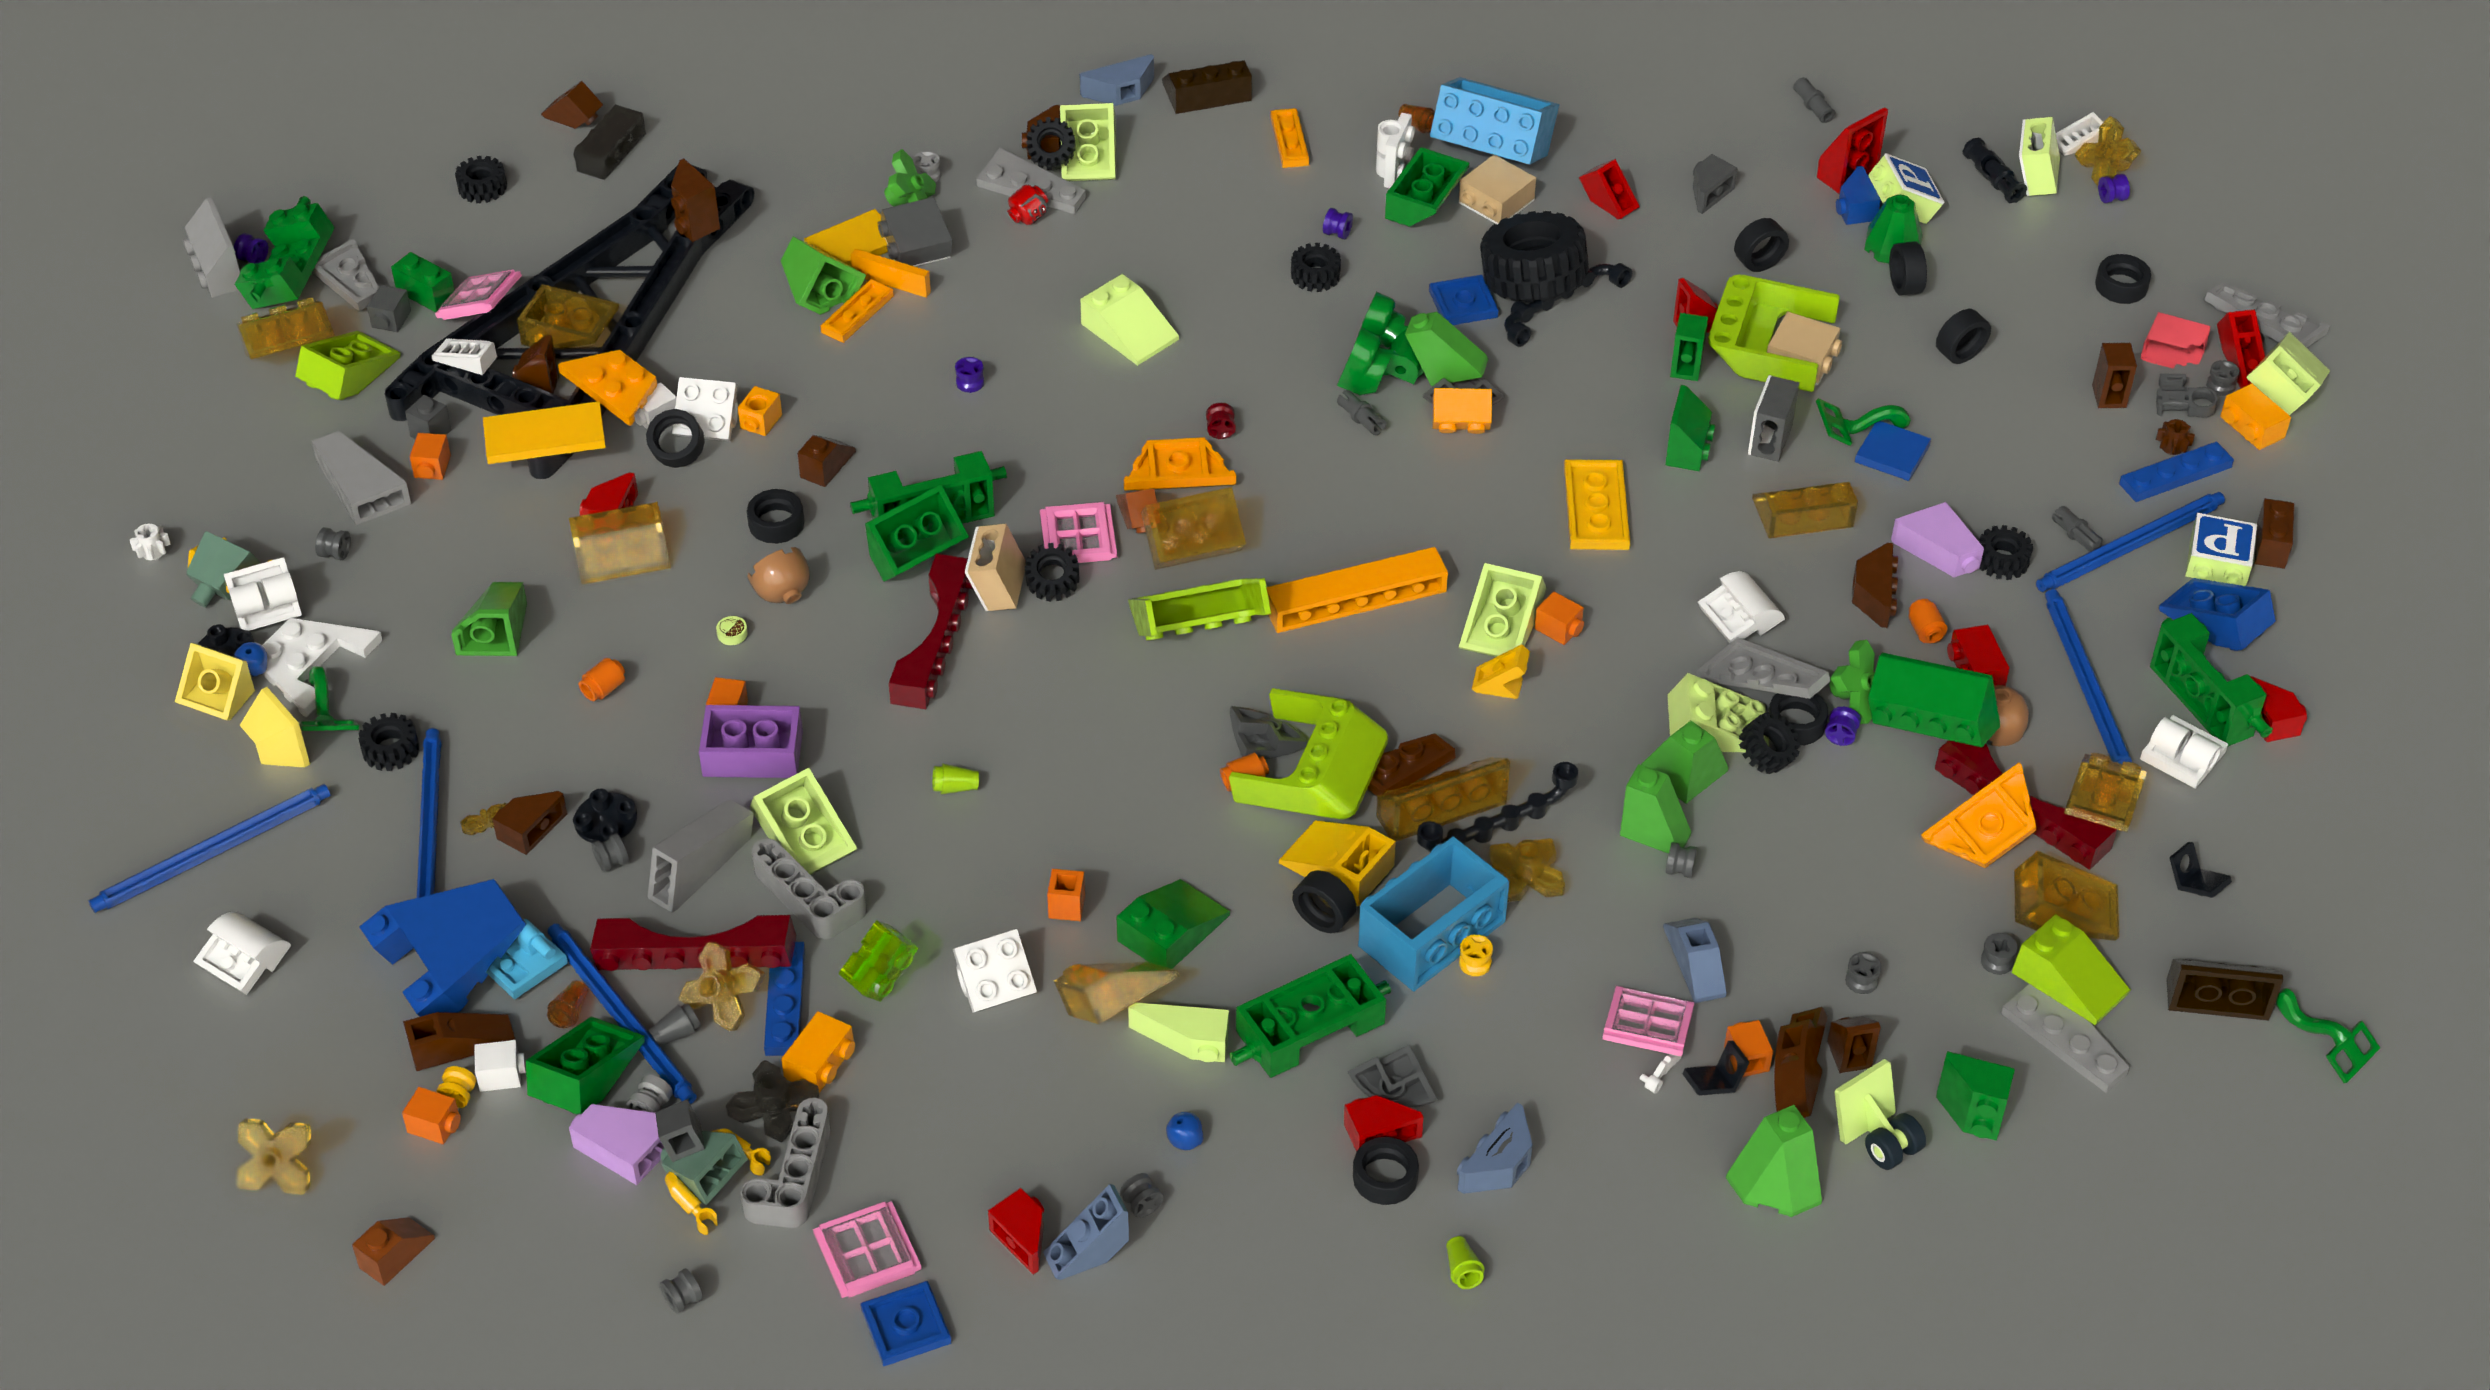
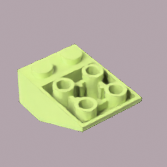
[2246,331,2330,415]
[1668,673,1769,752]

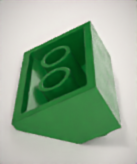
[1385,147,1470,227]
[865,484,969,582]

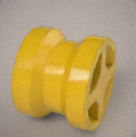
[1459,935,1493,976]
[436,1066,477,1108]

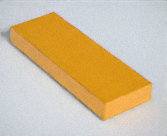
[1270,108,1309,168]
[851,249,931,298]
[820,279,894,343]

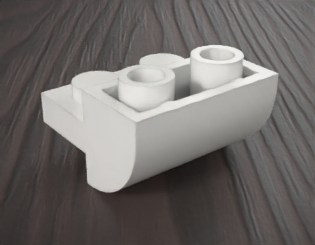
[1698,571,1785,643]
[193,912,291,995]

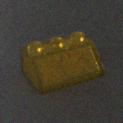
[236,297,335,359]
[1752,482,1858,538]
[569,502,671,584]

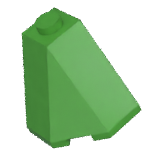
[781,236,866,315]
[1405,312,1488,386]
[451,582,527,656]
[1641,720,1728,804]
[1620,764,1691,854]
[1726,1105,1822,1217]

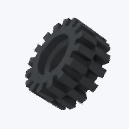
[1026,117,1076,170]
[455,156,507,203]
[1291,243,1341,292]
[1979,525,2033,580]
[1025,543,1080,602]
[1739,712,1800,774]
[358,713,419,771]

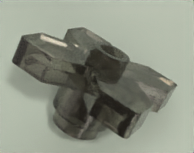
[726,1060,820,1142]

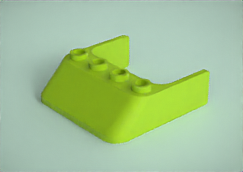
[1708,274,1840,392]
[1128,578,1271,641]
[1229,688,1388,819]

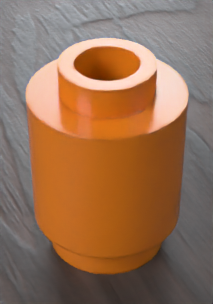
[1909,599,1948,643]
[578,658,625,702]
[1220,752,1269,792]

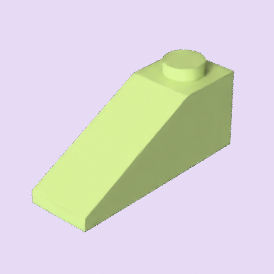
[1128,1002,1229,1062]

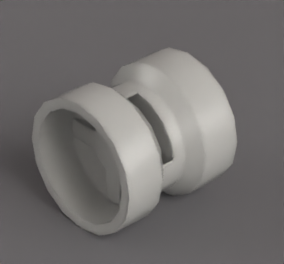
[626,1075,673,1113]

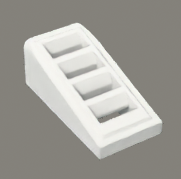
[2056,112,2109,156]
[432,338,497,375]

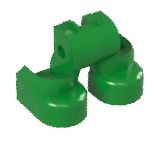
[1337,291,1424,395]

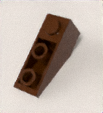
[403,1012,515,1071]

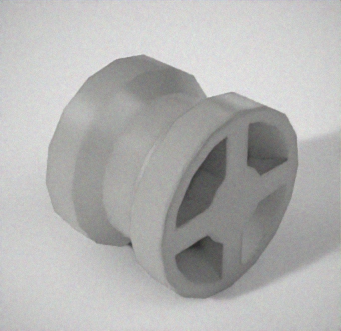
[913,151,941,183]

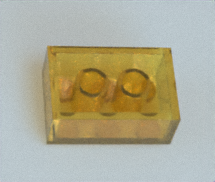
[1141,487,1246,570]

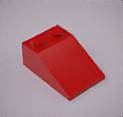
[1817,107,1888,194]

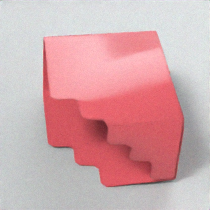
[2141,312,2211,368]

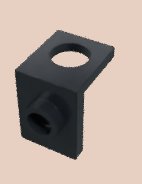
[2170,842,2232,898]
[1682,1041,1749,1096]

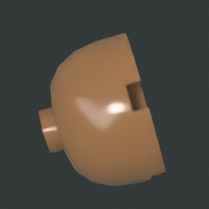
[747,547,810,604]
[1989,685,2029,747]

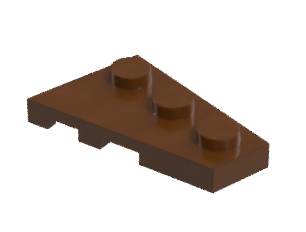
[1367,733,1456,801]

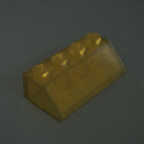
[1376,757,1510,842]

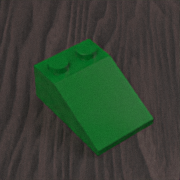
[1116,879,1230,974]
[526,1016,645,1114]

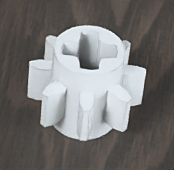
[130,523,171,560]

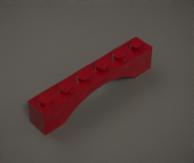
[889,553,973,710]
[1935,740,2118,870]
[590,915,797,971]

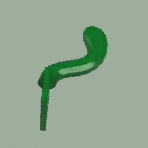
[1816,398,1911,446]
[298,666,359,731]
[2276,988,2380,1083]

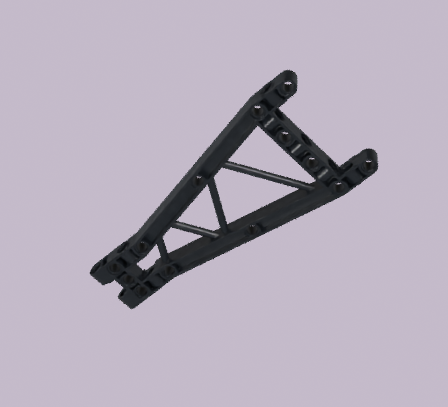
[384,164,755,479]

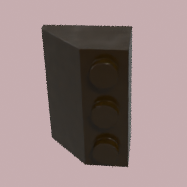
[1162,60,1252,114]
[2167,959,2283,1021]

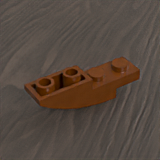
[1774,1007,1828,1118]

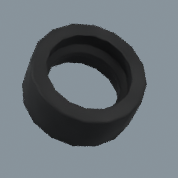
[1734,218,1789,272]
[1889,241,1927,296]
[2095,254,2152,304]
[1936,308,1991,364]
[646,409,705,468]
[746,489,805,544]
[1768,693,1828,746]
[1292,870,1356,934]
[1353,1137,1419,1205]

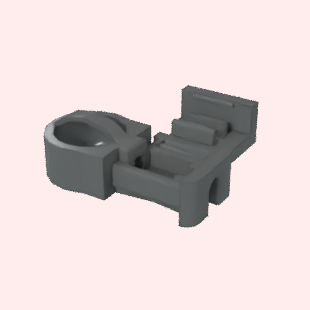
[2156,374,2218,418]

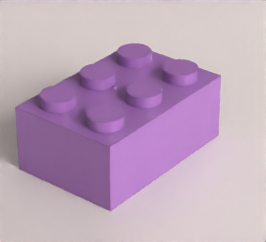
[699,705,803,778]

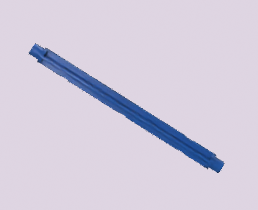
[2036,492,2225,592]
[2045,589,2134,777]
[417,728,442,898]
[88,784,331,913]
[547,923,697,1104]

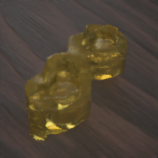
[460,803,506,835]

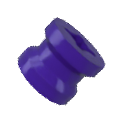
[2098,174,2130,203]
[1323,208,1353,240]
[233,233,269,264]
[955,357,984,393]
[1825,706,1861,746]

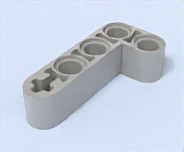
[752,838,867,939]
[740,1098,830,1228]

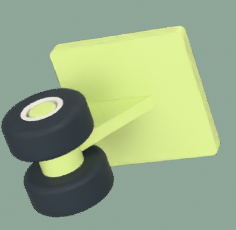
[1835,1059,1926,1170]

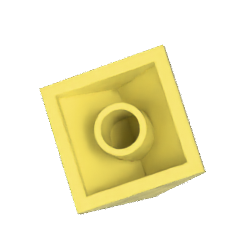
[175,643,255,720]

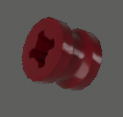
[1206,403,1236,439]

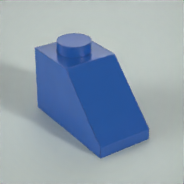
[1836,166,1881,225]

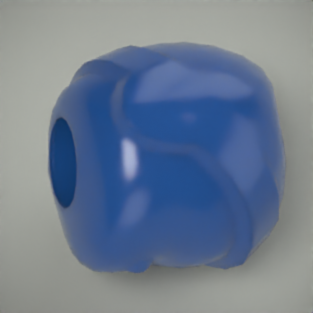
[234,642,268,677]
[1166,1112,1204,1150]

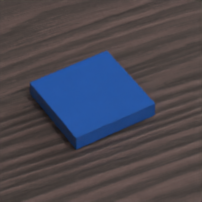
[1429,275,1499,325]
[1855,421,1931,481]
[860,1281,951,1367]

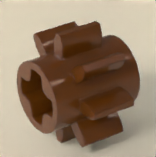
[2156,419,2195,455]

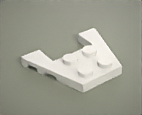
[262,618,382,717]

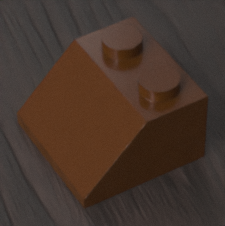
[671,158,720,242]

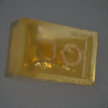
[517,284,620,348]
[2064,753,2147,832]
[2014,851,2119,941]
[1054,962,1180,1024]

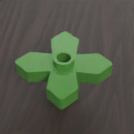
[884,149,936,207]
[1829,640,1875,724]

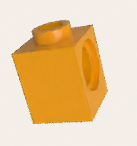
[738,386,782,436]

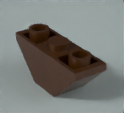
[1852,543,1898,628]

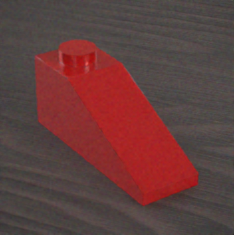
[2217,309,2265,389]

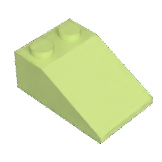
[1060,103,1116,181]
[1080,274,1179,366]
[1459,563,1547,657]
[750,768,857,875]

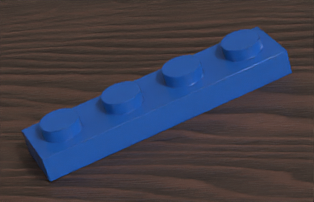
[2119,441,2234,502]
[764,942,805,1056]

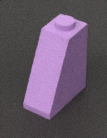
[1891,502,1984,577]
[569,1104,664,1185]

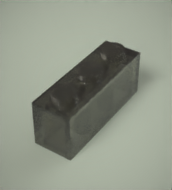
[573,105,646,180]

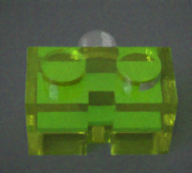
[838,920,919,1002]

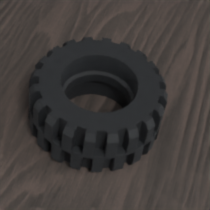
[1480,211,1589,302]

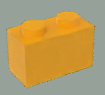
[2220,384,2291,450]
[1432,388,1492,434]
[781,1011,855,1094]

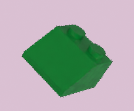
[1665,385,1716,472]
[1936,1051,2015,1141]

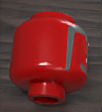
[1007,185,1049,225]

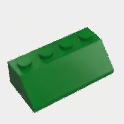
[1868,652,2000,747]

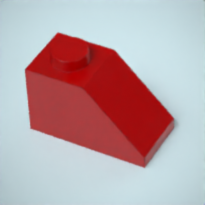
[1579,159,1640,219]
[1673,278,1718,333]
[580,472,638,535]
[2250,676,2307,742]
[1344,1095,1424,1151]
[988,1188,1044,1275]

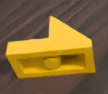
[1472,644,1530,699]

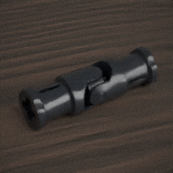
[1962,137,2027,203]

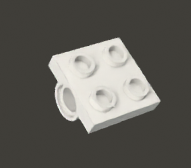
[1376,113,1415,188]
[672,377,738,441]
[224,557,302,631]
[2140,715,2228,789]
[953,929,1037,1013]

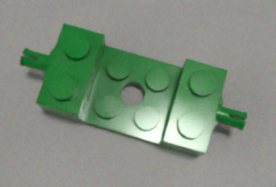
[234,196,335,309]
[850,451,1007,524]
[2150,613,2273,747]
[1229,954,1391,1078]

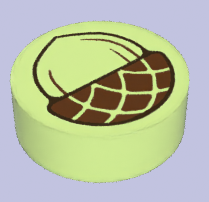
[716,616,748,645]

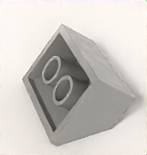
[183,197,240,298]

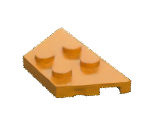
[558,350,657,426]
[1123,437,1236,491]
[1921,762,2036,868]

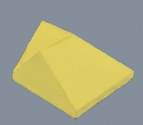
[240,687,310,768]

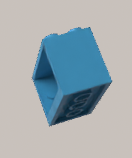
[1430,77,1560,165]
[1358,836,1509,992]

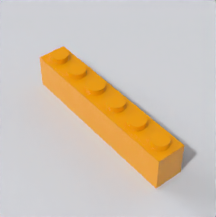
[1266,547,1448,633]

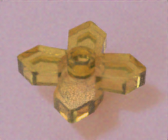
[2075,116,2141,186]
[1489,838,1565,902]
[678,942,766,1031]
[237,1118,311,1195]

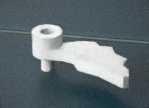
[1640,1054,1681,1094]

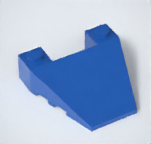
[359,879,526,1017]

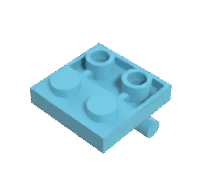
[486,919,568,1000]

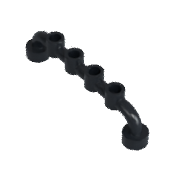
[1504,263,1632,347]
[1417,762,1578,853]

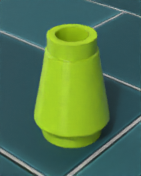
[932,763,979,795]
[1446,1236,1485,1289]

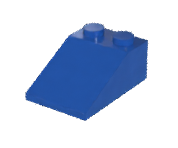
[2159,578,2276,651]

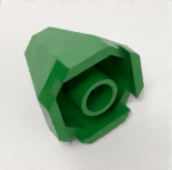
[1864,194,1923,263]

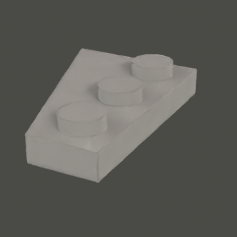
[312,238,379,311]

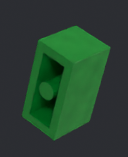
[391,252,455,313]
[1670,313,1708,381]

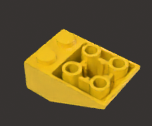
[1279,820,1396,907]

